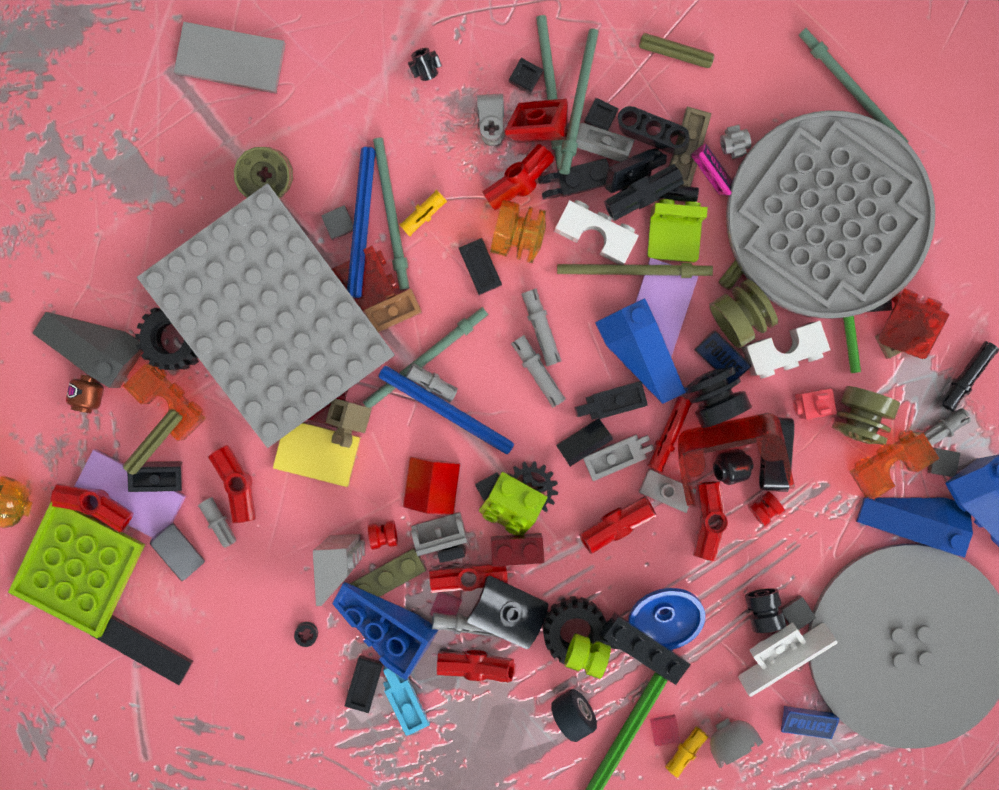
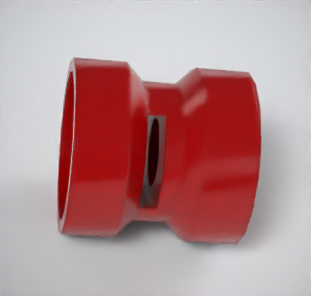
[748,491,785,527]
[368,520,398,550]

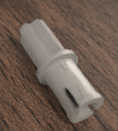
[921,408,971,447]
[198,497,236,548]

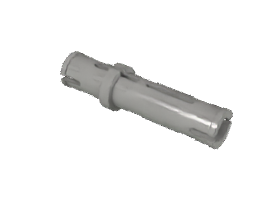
[521,288,562,366]
[511,335,566,408]
[431,612,498,637]

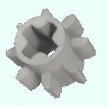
[720,124,751,159]

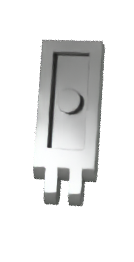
[567,123,635,162]
[583,434,654,481]

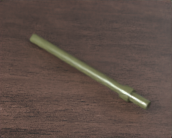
[557,263,713,278]

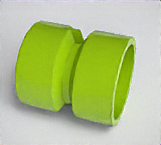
[564,633,611,679]

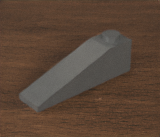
[33,312,143,388]

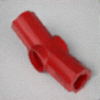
[482,144,554,211]
[208,445,256,523]
[693,481,728,561]
[50,484,134,532]
[579,496,657,554]
[437,650,516,683]

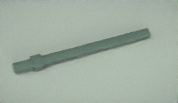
[536,15,564,169]
[559,28,599,175]
[798,28,909,143]
[373,138,410,290]
[363,307,488,408]

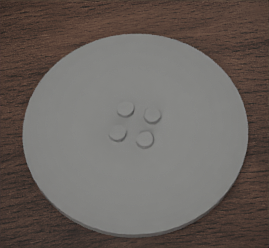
[726,110,935,319]
[808,544,999,749]

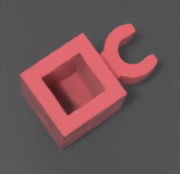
[793,388,837,419]

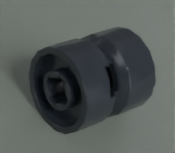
[745,588,786,633]

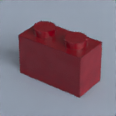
[491,533,544,566]

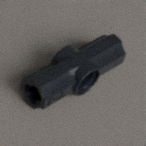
[604,164,684,221]

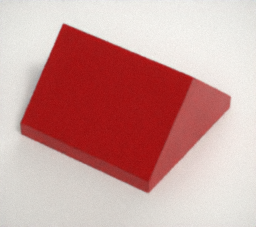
[505,98,568,143]
[403,457,460,514]

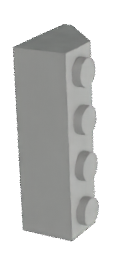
[313,534,365,606]

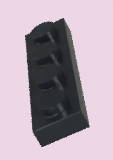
[599,613,691,685]

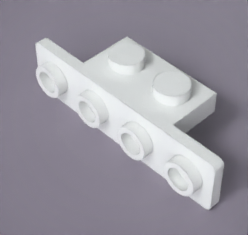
[738,622,837,697]

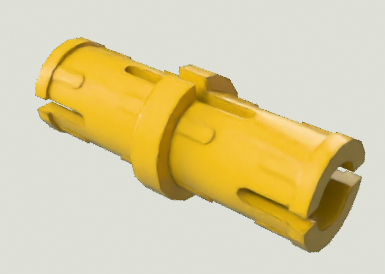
[399,190,447,236]
[665,726,709,778]

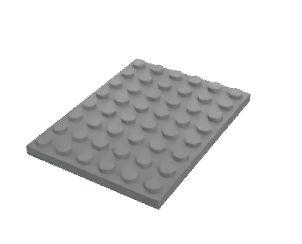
[137,183,395,448]

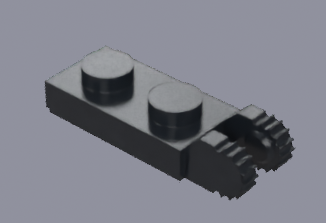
[538,158,609,200]

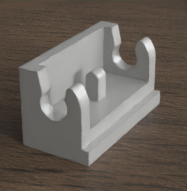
[411,512,468,556]

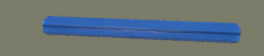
[347,147,375,298]
[378,366,514,454]

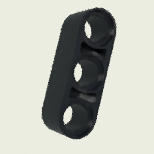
[618,106,689,155]
[759,416,794,492]

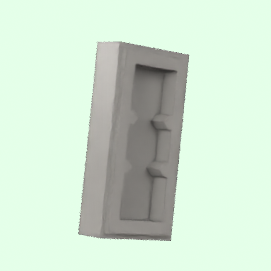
[639,469,696,513]

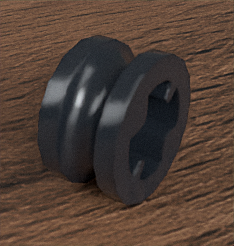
[294,622,318,647]

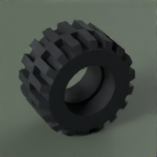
[135,308,199,370]
[543,596,608,664]

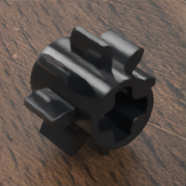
[408,48,442,81]

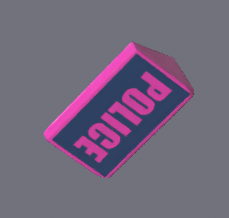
[691,143,733,195]

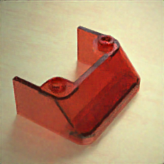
[677,413,795,508]

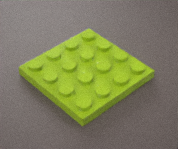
[8,502,145,638]

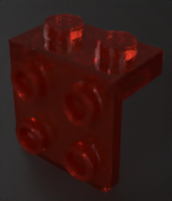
[332,245,398,311]
[878,288,950,359]

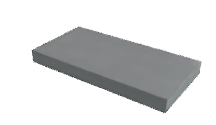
[174,22,286,94]

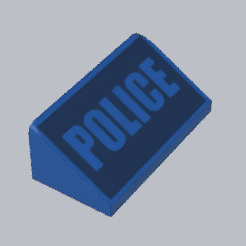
[781,706,839,739]

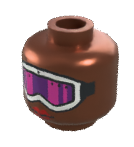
[66,374,104,413]

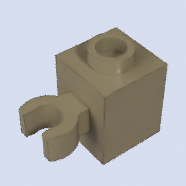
[326,399,372,448]

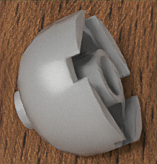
[710,718,763,768]

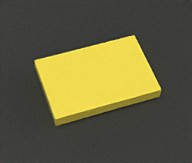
[273,423,361,487]

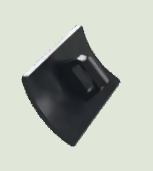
[467,575,549,649]

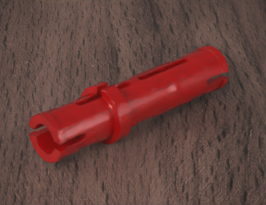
[647,396,693,473]

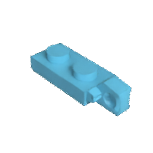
[383,666,430,736]

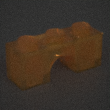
[123,364,206,441]
[849,430,940,500]

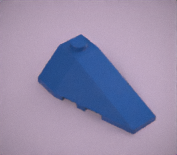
[595,298,686,404]
[945,454,999,547]
[856,497,973,558]
[332,582,439,680]

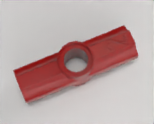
[429,564,508,593]

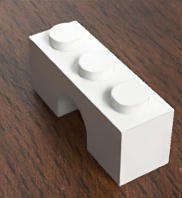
[554,200,639,265]
[741,321,830,379]

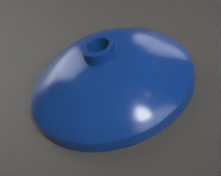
[628,588,706,650]

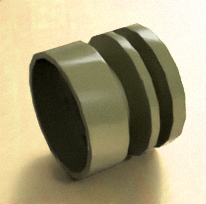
[234,147,293,198]
[709,279,778,348]
[832,386,900,445]

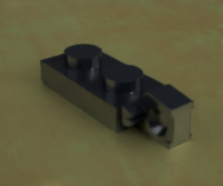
[605,148,667,193]
[574,381,648,420]

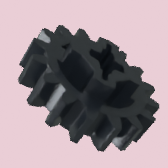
[507,461,558,512]

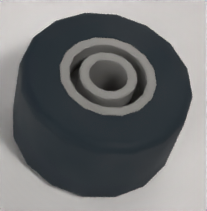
[551,689,597,742]

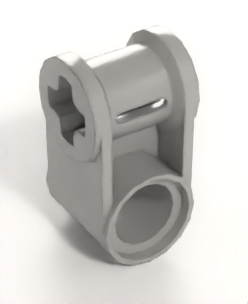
[477,94,504,146]

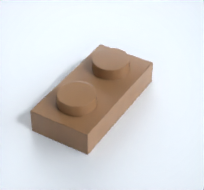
[364,289,422,333]

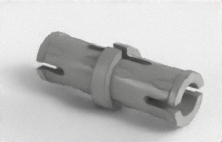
[406,363,458,402]

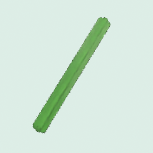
[585,673,667,790]

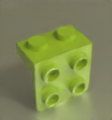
[647,199,708,263]
[479,472,548,535]

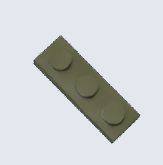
[349,547,427,597]

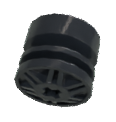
[684,366,752,428]

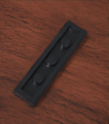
[92,615,194,685]

